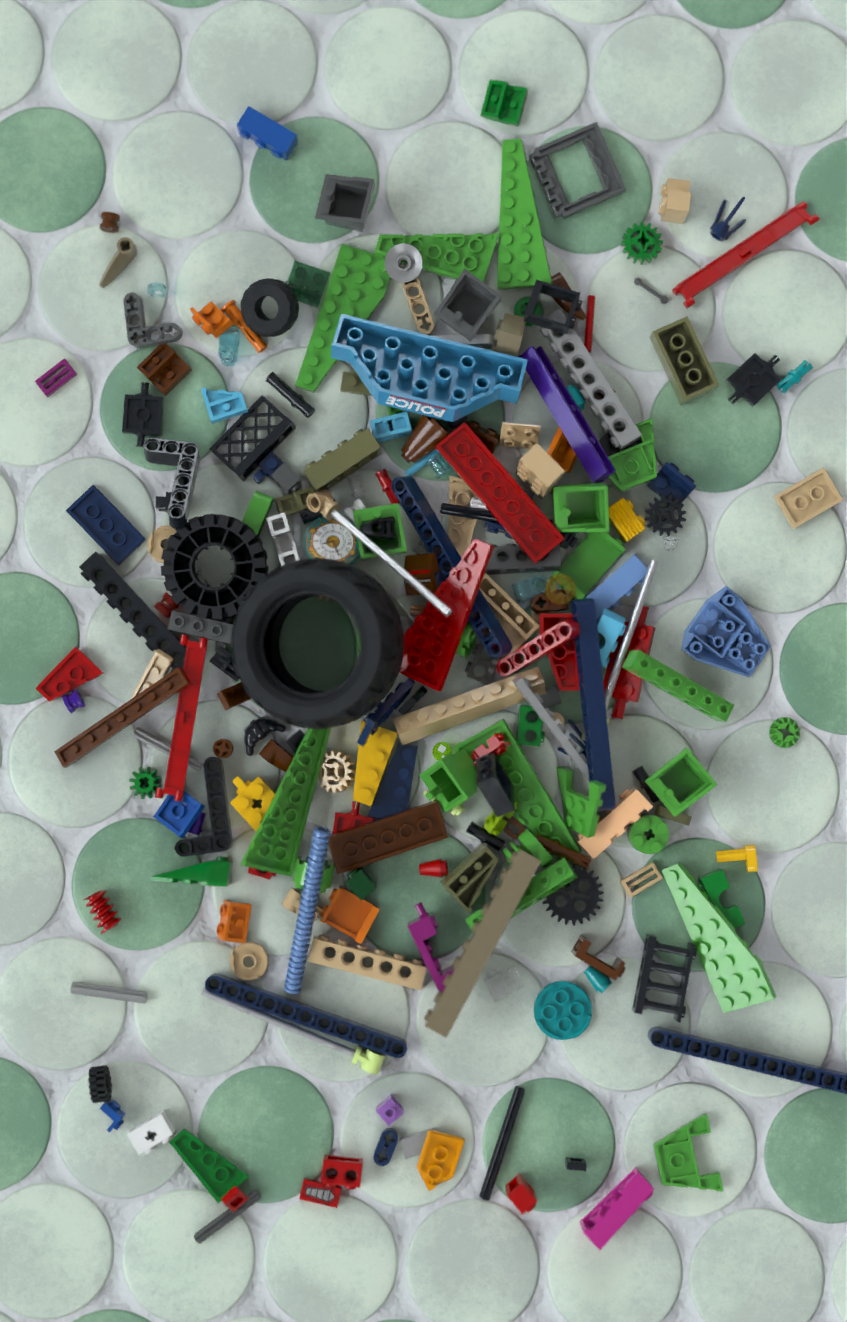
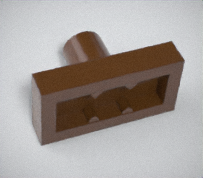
[217,682,251,710]

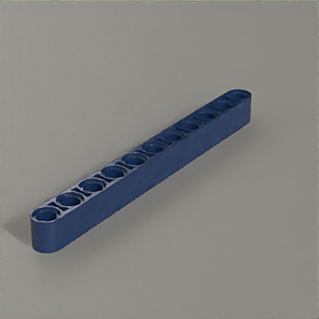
[391,476,512,658]
[571,598,616,811]
[205,973,407,1058]
[648,1026,847,1094]

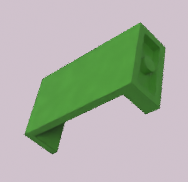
[550,532,626,599]

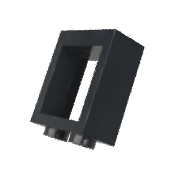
[524,279,582,335]
[476,753,515,817]

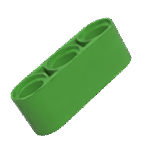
[242,491,274,536]

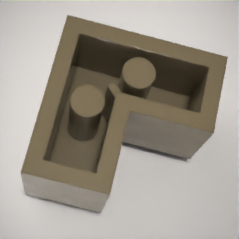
[492,313,526,357]

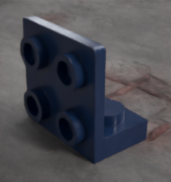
[647,462,696,509]

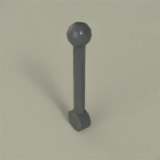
[634,278,668,304]

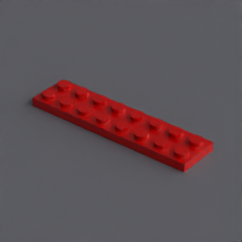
[435,422,565,564]

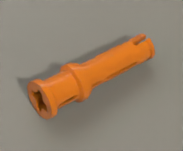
[221,300,268,353]

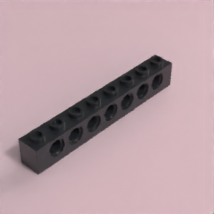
[79,552,187,672]

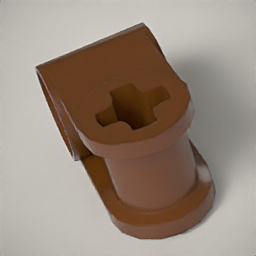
[530,589,568,613]

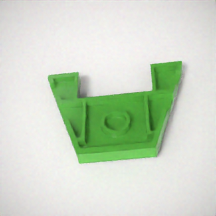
[598,418,657,492]
[557,766,606,838]
[653,1114,724,1192]

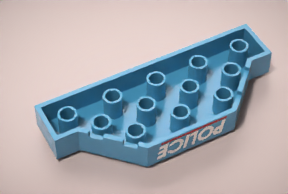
[331,314,528,422]

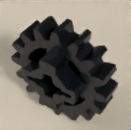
[645,495,686,536]

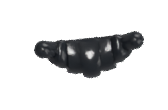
[244,716,286,756]

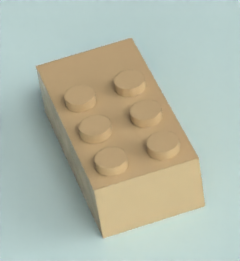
[515,443,564,500]

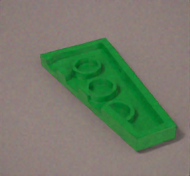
[169,1128,249,1203]

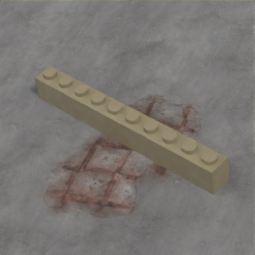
[424,849,541,1038]

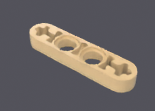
[401,264,434,335]

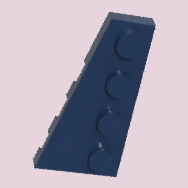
[357,678,415,747]
[368,743,418,818]

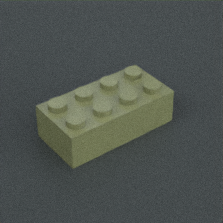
[649,316,719,405]
[304,428,381,492]

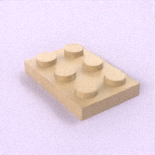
[773,468,843,529]

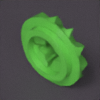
[769,717,801,748]

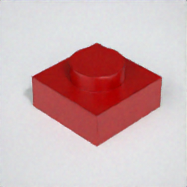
[221,1185,249,1212]

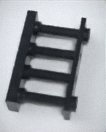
[632,934,697,1022]

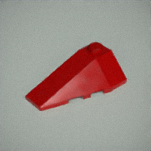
[540,613,579,691]

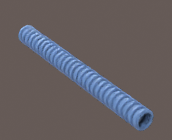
[284,827,331,994]

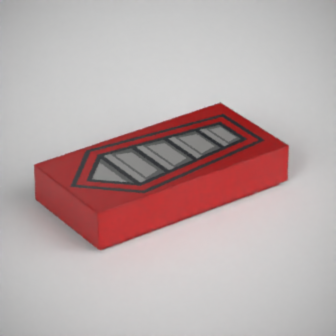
[299,1178,342,1208]

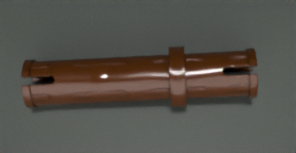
[536,834,592,869]

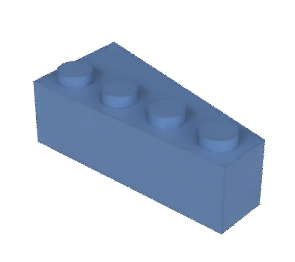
[585,554,648,622]

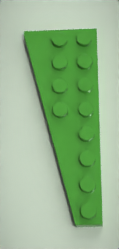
[497,138,553,290]
[241,728,331,877]

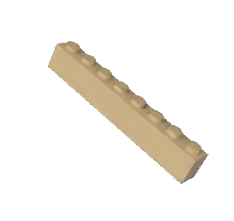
[393,667,547,745]

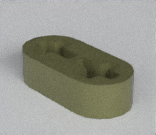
[654,805,692,826]

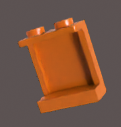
[319,886,380,944]

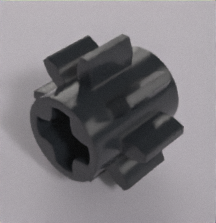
[560,532,578,550]

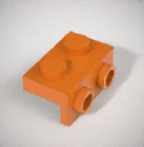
[547,427,577,473]

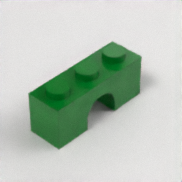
[697,869,745,928]

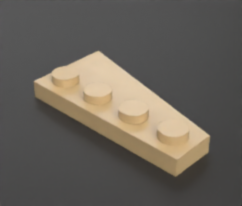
[448,475,478,557]

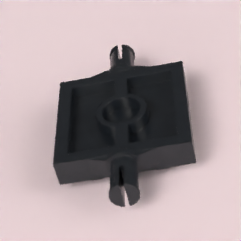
[727,353,781,407]
[122,382,164,448]

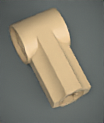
[281,888,323,922]

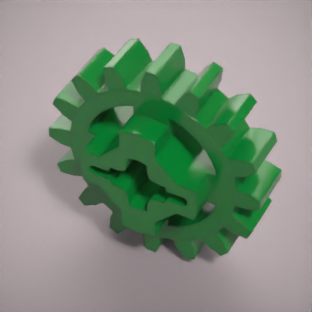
[621,222,663,265]

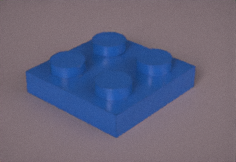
[153,790,205,838]

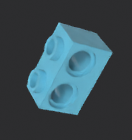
[370,412,412,443]

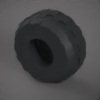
[240,278,299,337]

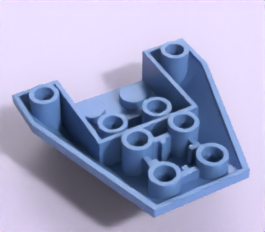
[681,586,771,677]

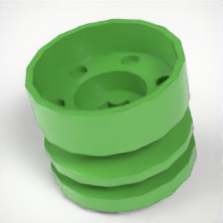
[502,829,554,875]

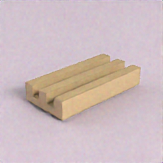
[620,861,663,898]

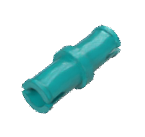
[777,360,813,393]

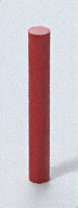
[584,295,595,353]

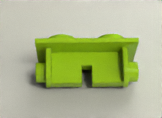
[483,801,518,836]

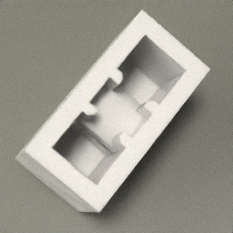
[127,1110,176,1155]

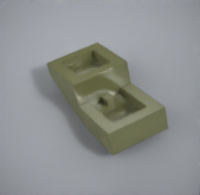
[274,487,314,516]

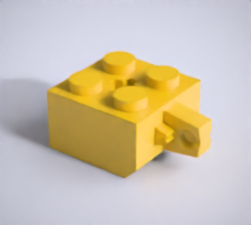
[230,776,276,831]

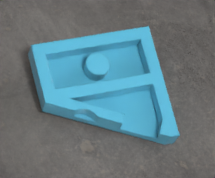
[201,388,248,424]

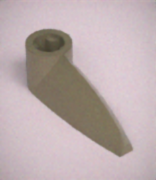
[99,237,137,288]

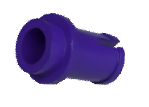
[188,812,206,835]

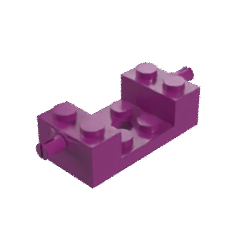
[407,902,454,992]

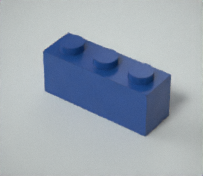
[237,106,298,160]

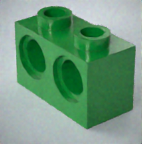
[516,706,545,747]

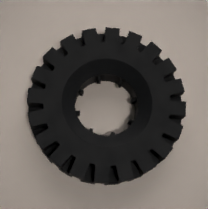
[161,514,269,619]

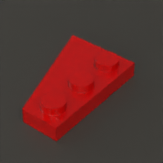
[35,647,104,702]

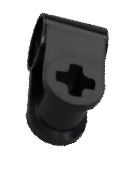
[359,518,397,540]

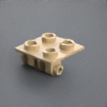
[499,422,541,449]

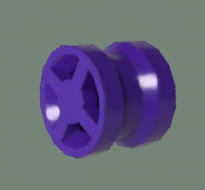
[62,689,85,713]

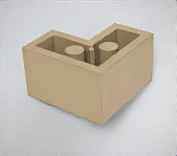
[658,178,691,224]

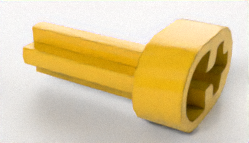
[716,844,758,872]

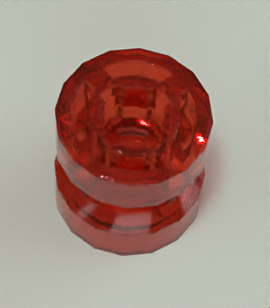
[154,592,180,619]

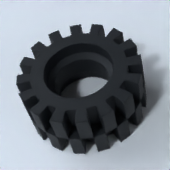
[88,1065,112,1103]

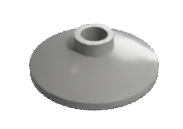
[385,243,423,283]

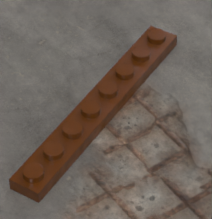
[54,667,190,768]

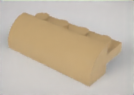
[479,573,540,654]

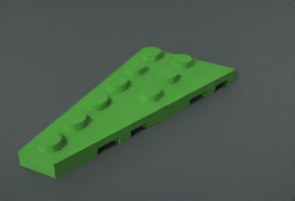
[374,233,499,282]

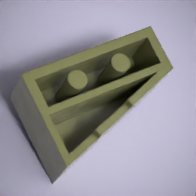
[440,843,499,913]

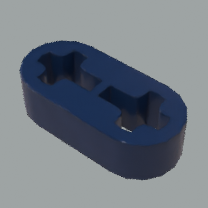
[373,1128,398,1166]

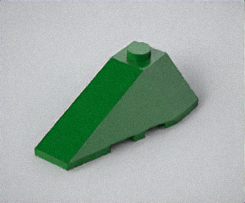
[151,856,233,887]

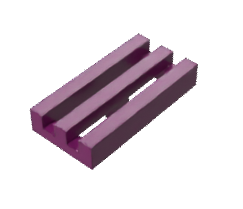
[35,358,77,397]

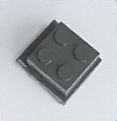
[315,174,375,233]
[434,269,502,342]

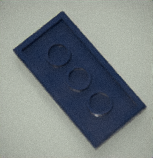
[66,484,147,566]

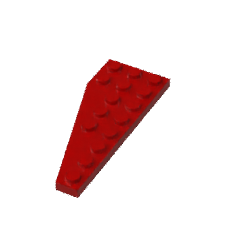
[399,539,494,691]

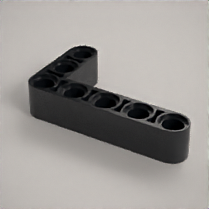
[143,438,200,529]
[175,757,233,857]

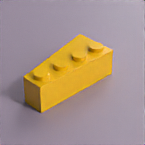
[353,720,398,806]

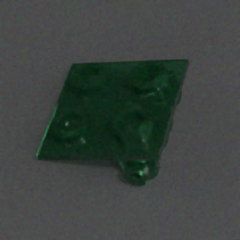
[285,261,330,308]

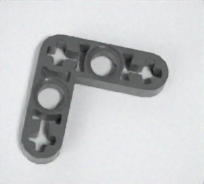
[124,292,183,348]

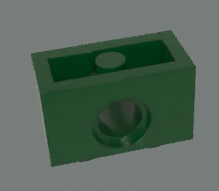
[346,868,377,900]

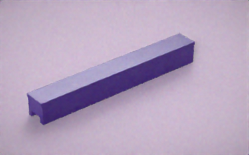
[518,346,616,483]

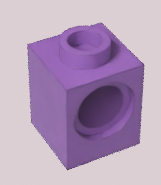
[376,1094,404,1126]

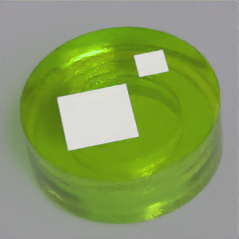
[432,742,452,761]

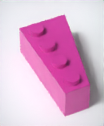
[580,1167,654,1250]

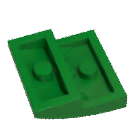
[480,80,528,126]

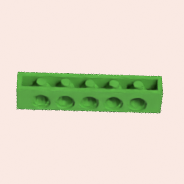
[622,650,734,722]
[465,858,578,933]

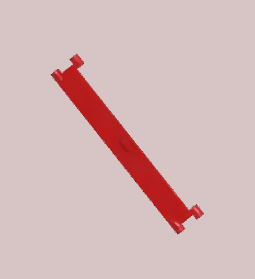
[672,201,819,309]
[155,635,208,801]

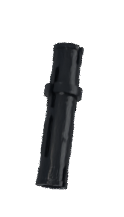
[265,372,315,418]

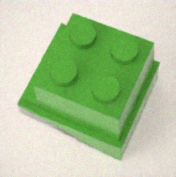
[553,482,610,532]
[353,503,407,561]
[419,748,479,813]
[645,748,718,817]

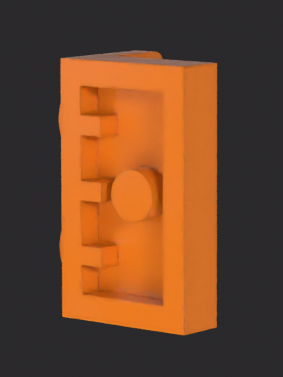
[189,301,233,339]
[216,900,252,943]

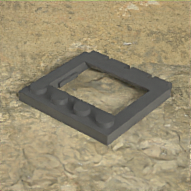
[529,122,626,219]

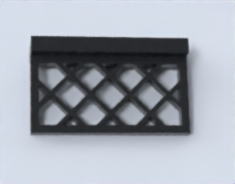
[210,395,296,482]

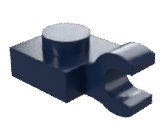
[253,451,284,484]

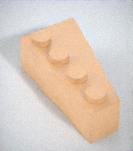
[576,789,653,859]

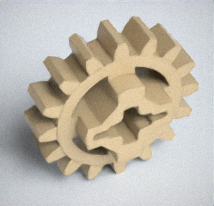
[317,751,356,793]

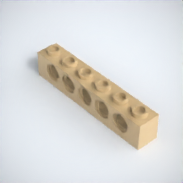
[308,934,427,990]

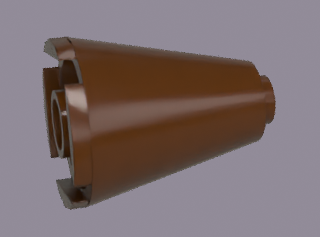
[401,415,451,463]

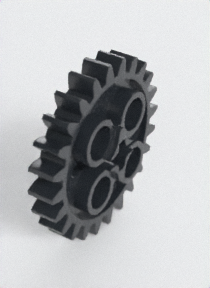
[542,862,604,926]

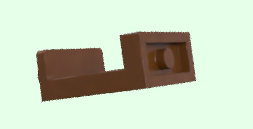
[571,935,626,980]

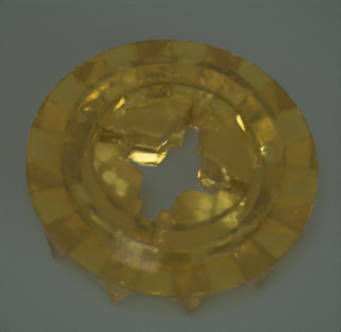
[545,574,576,605]

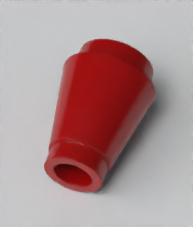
[419,858,448,878]

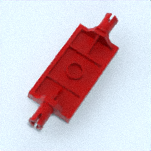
[603,606,656,720]

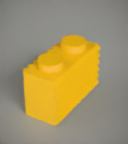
[609,497,646,543]

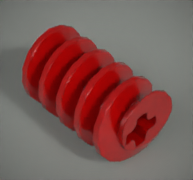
[83,890,121,934]

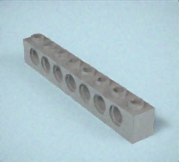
[539,308,642,451]

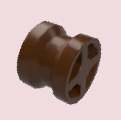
[99,212,120,233]
[213,739,234,758]

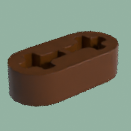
[503,816,524,839]

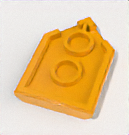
[417,1129,465,1191]

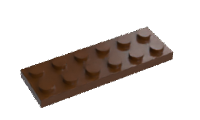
[328,800,448,874]

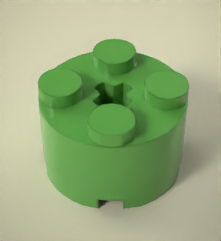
[627,814,669,854]
[293,856,335,893]

